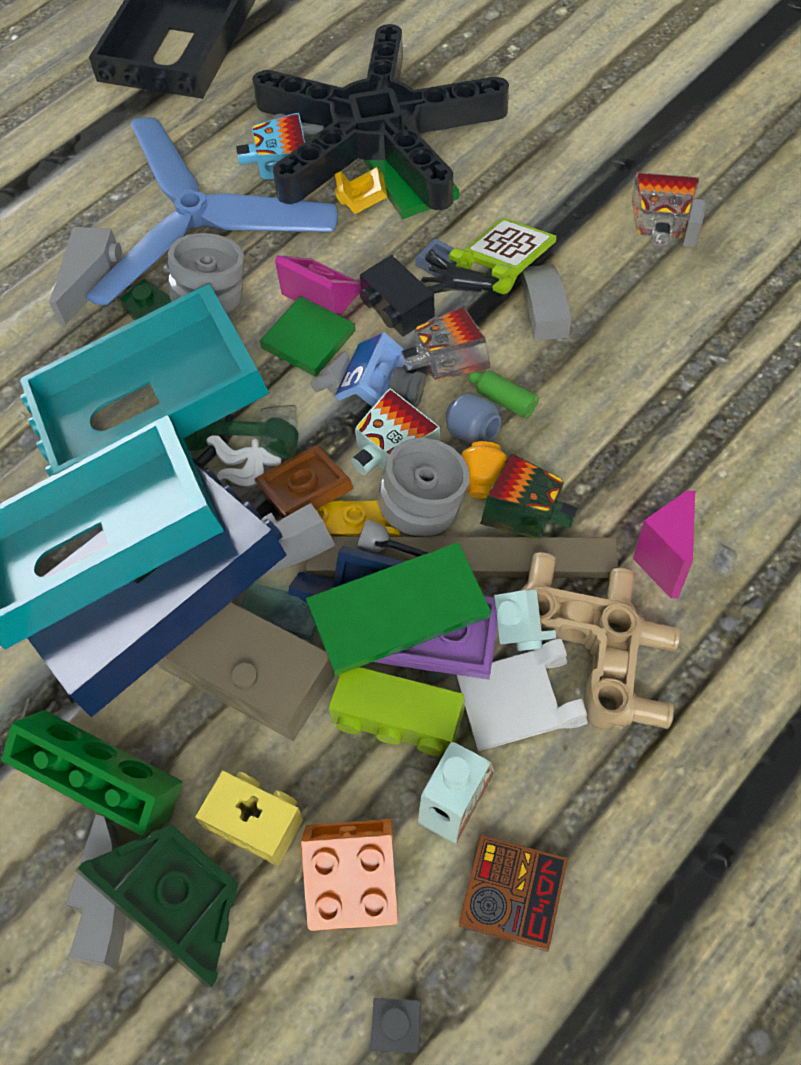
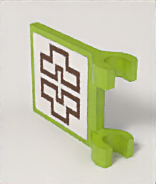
[449,218,556,294]

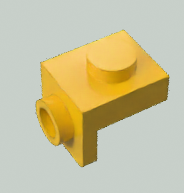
[334,167,387,214]

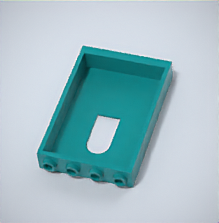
[20,283,270,477]
[0,414,224,650]

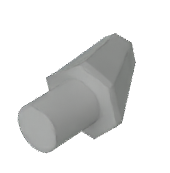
[311,351,350,392]

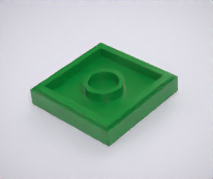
[259,296,356,377]

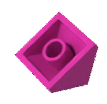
[275,255,361,316]
[633,490,696,599]

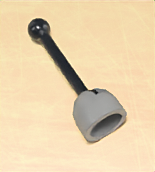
[358,520,429,557]

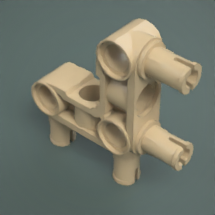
[521,552,680,729]

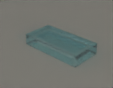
[240,583,317,641]

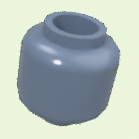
[446,393,501,445]

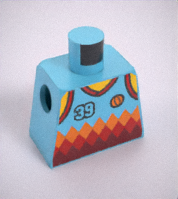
[236,113,305,179]

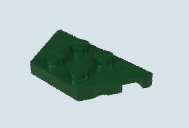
[75,824,239,988]

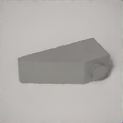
[49,227,122,325]

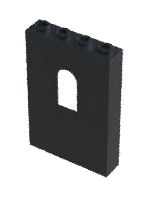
[89,0,256,99]

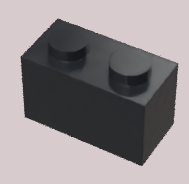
[359,255,435,337]

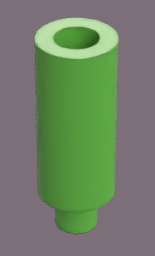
[469,370,539,419]

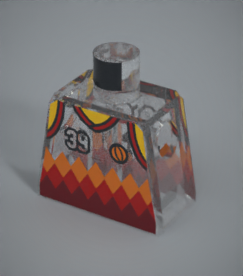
[632,172,699,246]
[401,306,491,380]

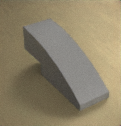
[520,264,571,341]
[261,503,336,574]
[66,815,126,970]

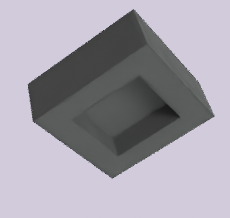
[370,998,421,1054]

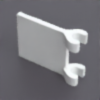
[457,639,588,752]

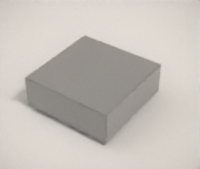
[683,199,706,248]

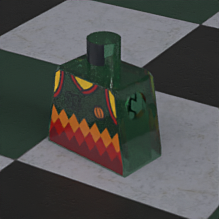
[480,454,579,539]

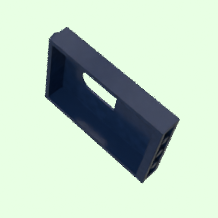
[27,463,287,718]

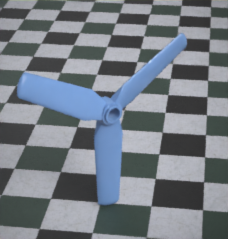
[86,117,338,305]

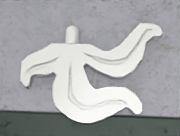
[206,436,281,489]

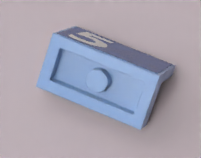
[334,332,406,407]

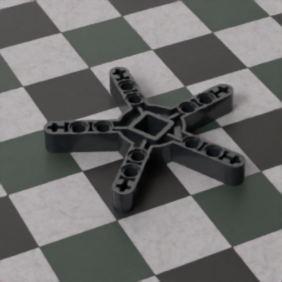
[252,24,509,210]

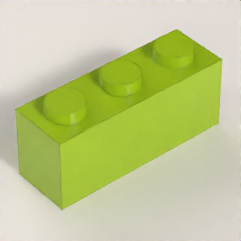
[328,667,465,756]

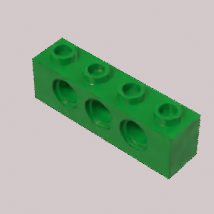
[1,710,183,837]

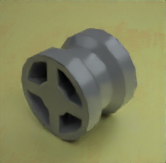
[388,366,426,408]

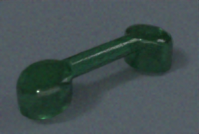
[183,417,299,459]

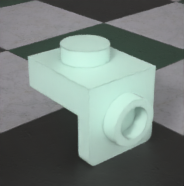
[494,590,557,651]

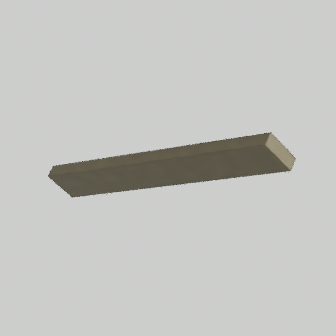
[305,537,618,578]

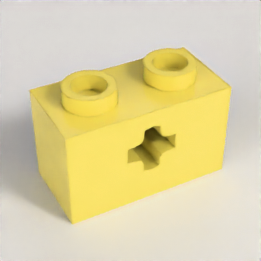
[195,770,304,867]

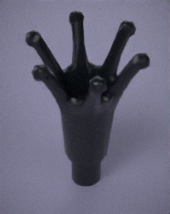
[421,249,499,294]

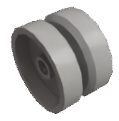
[168,233,244,313]
[378,438,469,537]

